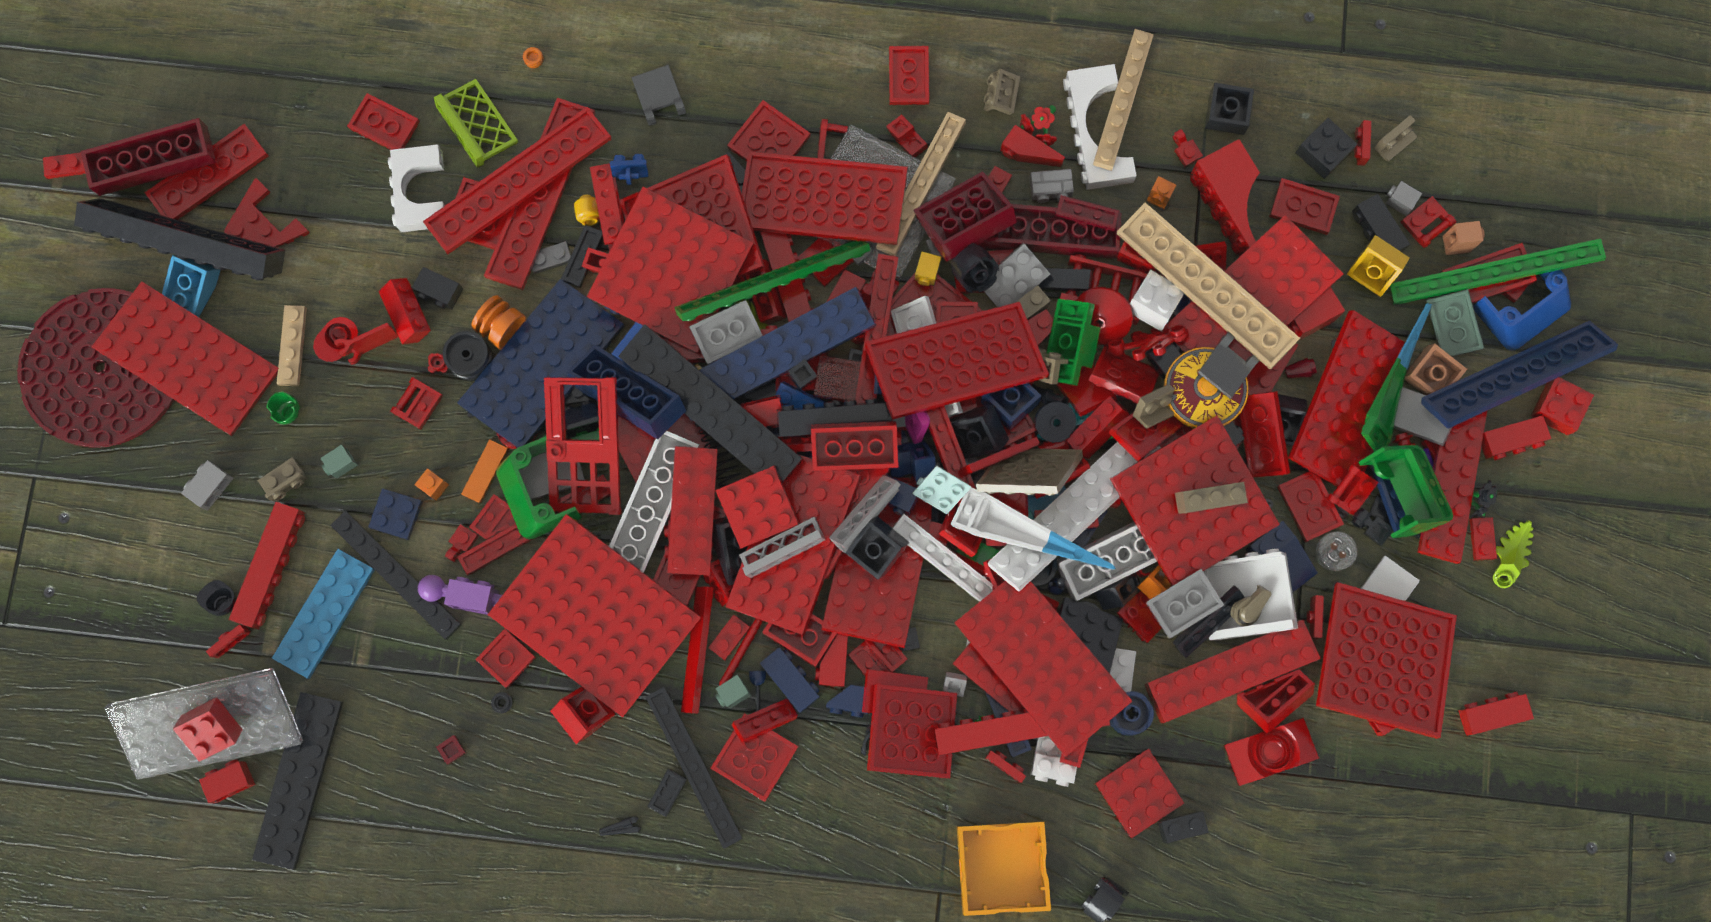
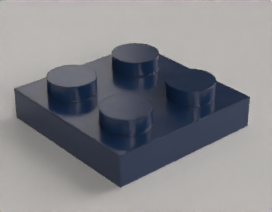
[368,489,423,540]

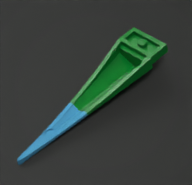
[1361,303,1432,452]

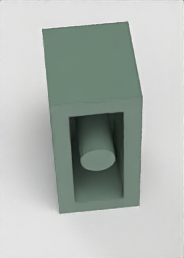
[715,675,751,709]

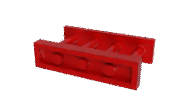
[590,163,625,252]
[1059,254,1148,325]

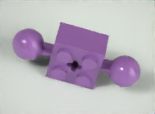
[418,575,502,615]

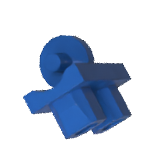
[610,154,648,185]

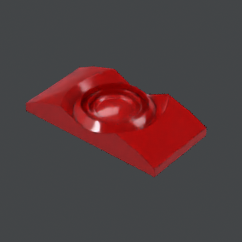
[1224,718,1319,786]

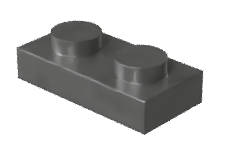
[532,241,571,274]

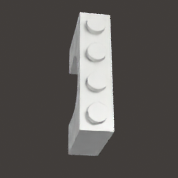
[388,145,445,232]

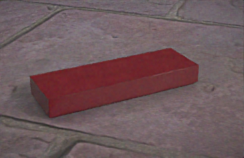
[1055,195,1120,231]

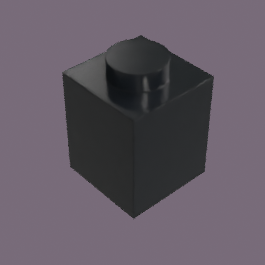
[788,359,817,391]

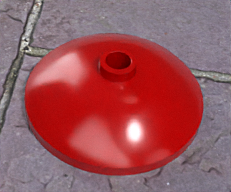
[1076,287,1133,345]

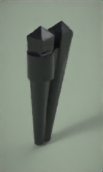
[599,816,641,836]

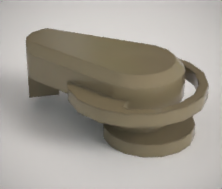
[1230,585,1272,627]

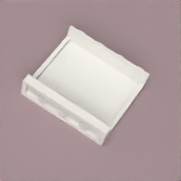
[1203,549,1298,641]

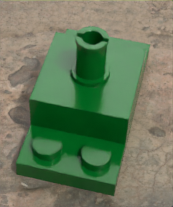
[1047,299,1100,386]

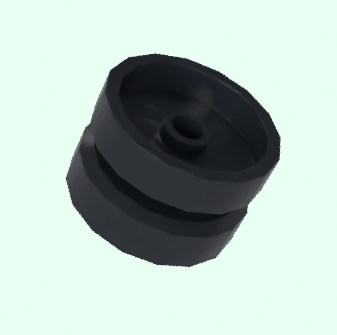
[442,331,493,381]

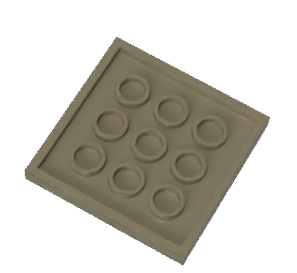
[976,449,1083,496]

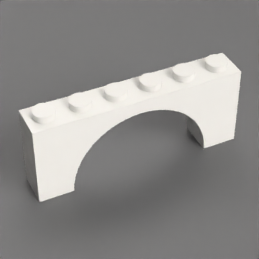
[1063,64,1137,190]

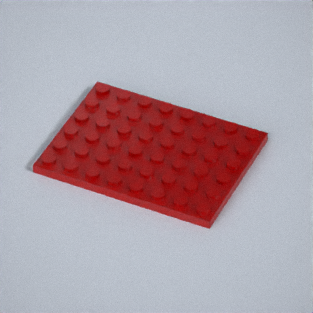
[487,514,701,717]

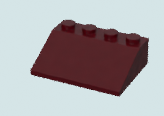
[913,171,1017,261]

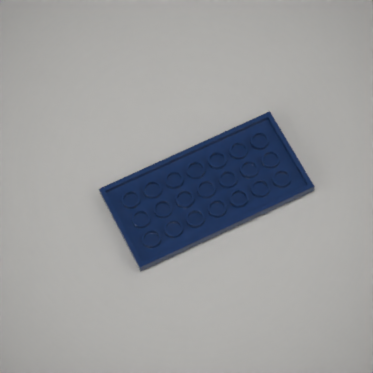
[457,279,624,448]

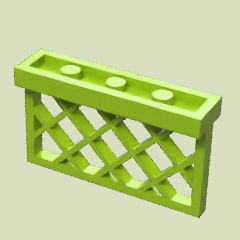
[434,79,518,168]

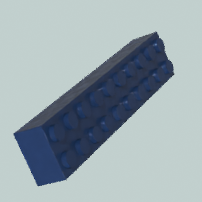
[689,287,877,421]

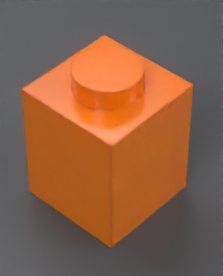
[414,468,449,501]

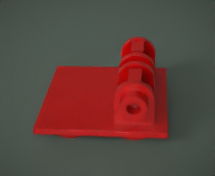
[1117,591,1162,643]

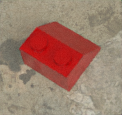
[550,687,615,744]

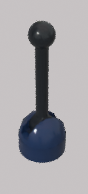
[1048,577,1065,595]
[749,671,766,711]

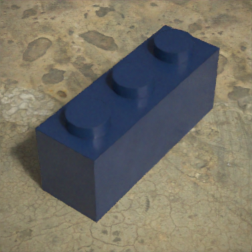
[760,647,820,714]

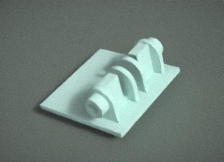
[912,466,971,514]

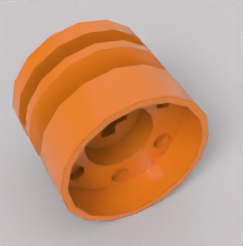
[471,295,526,350]

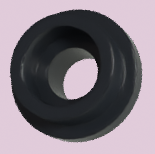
[491,692,513,713]

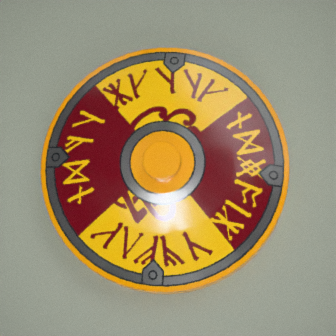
[1164,347,1248,428]

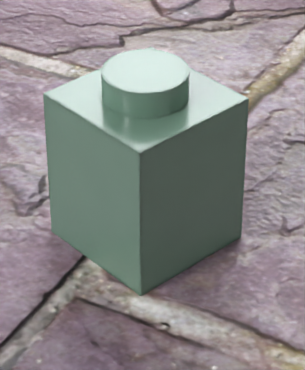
[321,445,358,478]

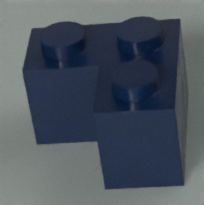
[889,439,936,483]

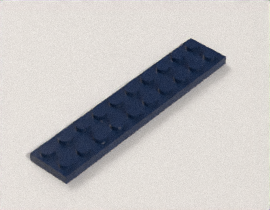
[1421,321,1618,429]

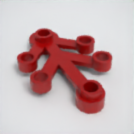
[1108,324,1189,361]

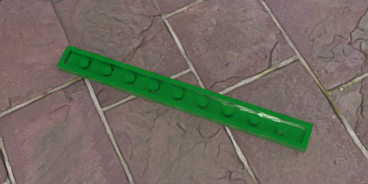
[1389,239,1606,305]
[674,241,870,321]

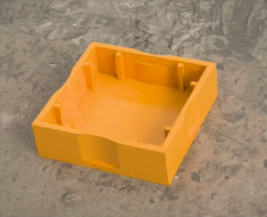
[957,822,1051,916]

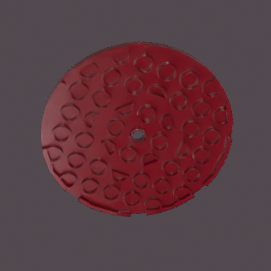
[17,288,174,448]

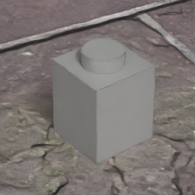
[1385,181,1422,216]

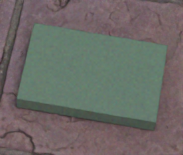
[1426,289,1484,357]

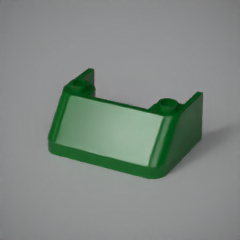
[496,436,582,539]
[1359,445,1453,538]

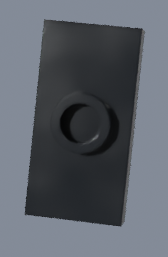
[647,768,687,817]

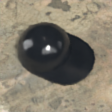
[197,580,237,616]

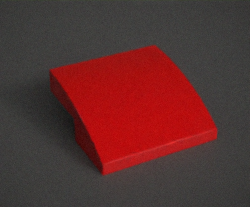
[848,640,908,677]

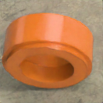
[523,47,544,68]

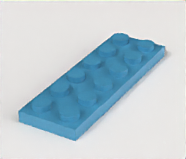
[272,549,375,679]

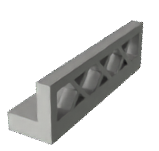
[829,475,900,553]
[739,517,826,578]

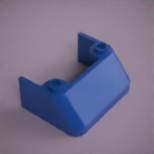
[1473,270,1571,351]

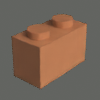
[1442,221,1484,255]

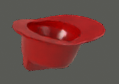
[313,317,358,362]

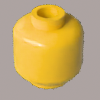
[574,194,600,226]

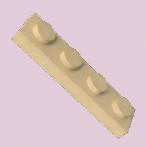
[277,305,307,386]

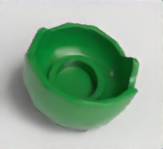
[266,391,300,425]

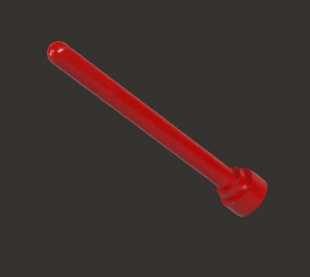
[719,618,763,686]

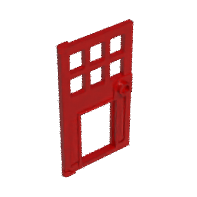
[544,377,621,515]

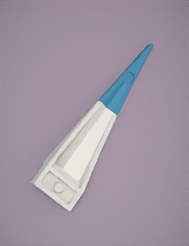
[951,488,1116,569]

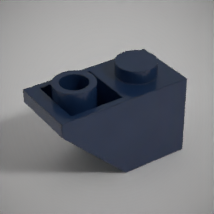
[826,685,868,718]

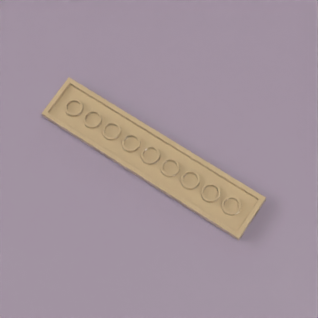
[1117,203,1300,370]

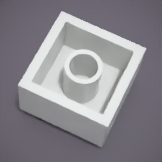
[1130,270,1184,331]

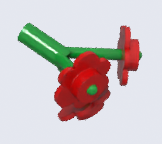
[1020,105,1057,146]

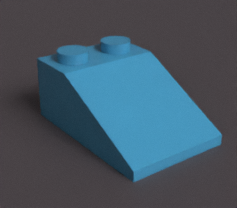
[162,255,220,317]

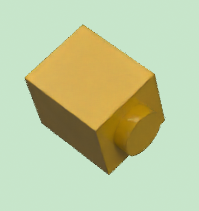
[915,252,941,286]

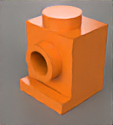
[1146,176,1176,210]

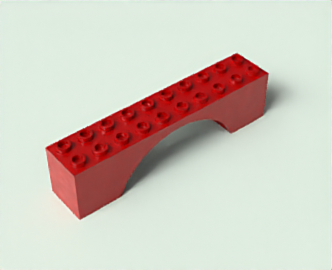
[1190,139,1345,341]

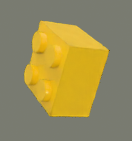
[1347,235,1410,297]

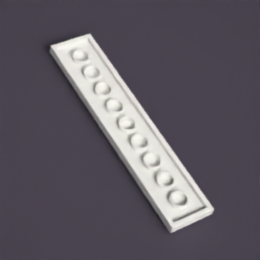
[988,442,1161,592]

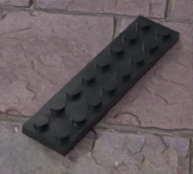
[252,692,343,870]

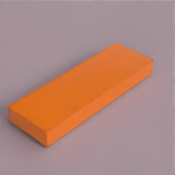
[461,439,509,504]

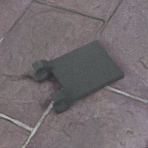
[631,65,686,126]
[1198,332,1259,399]

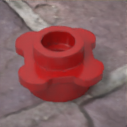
[428,353,448,373]

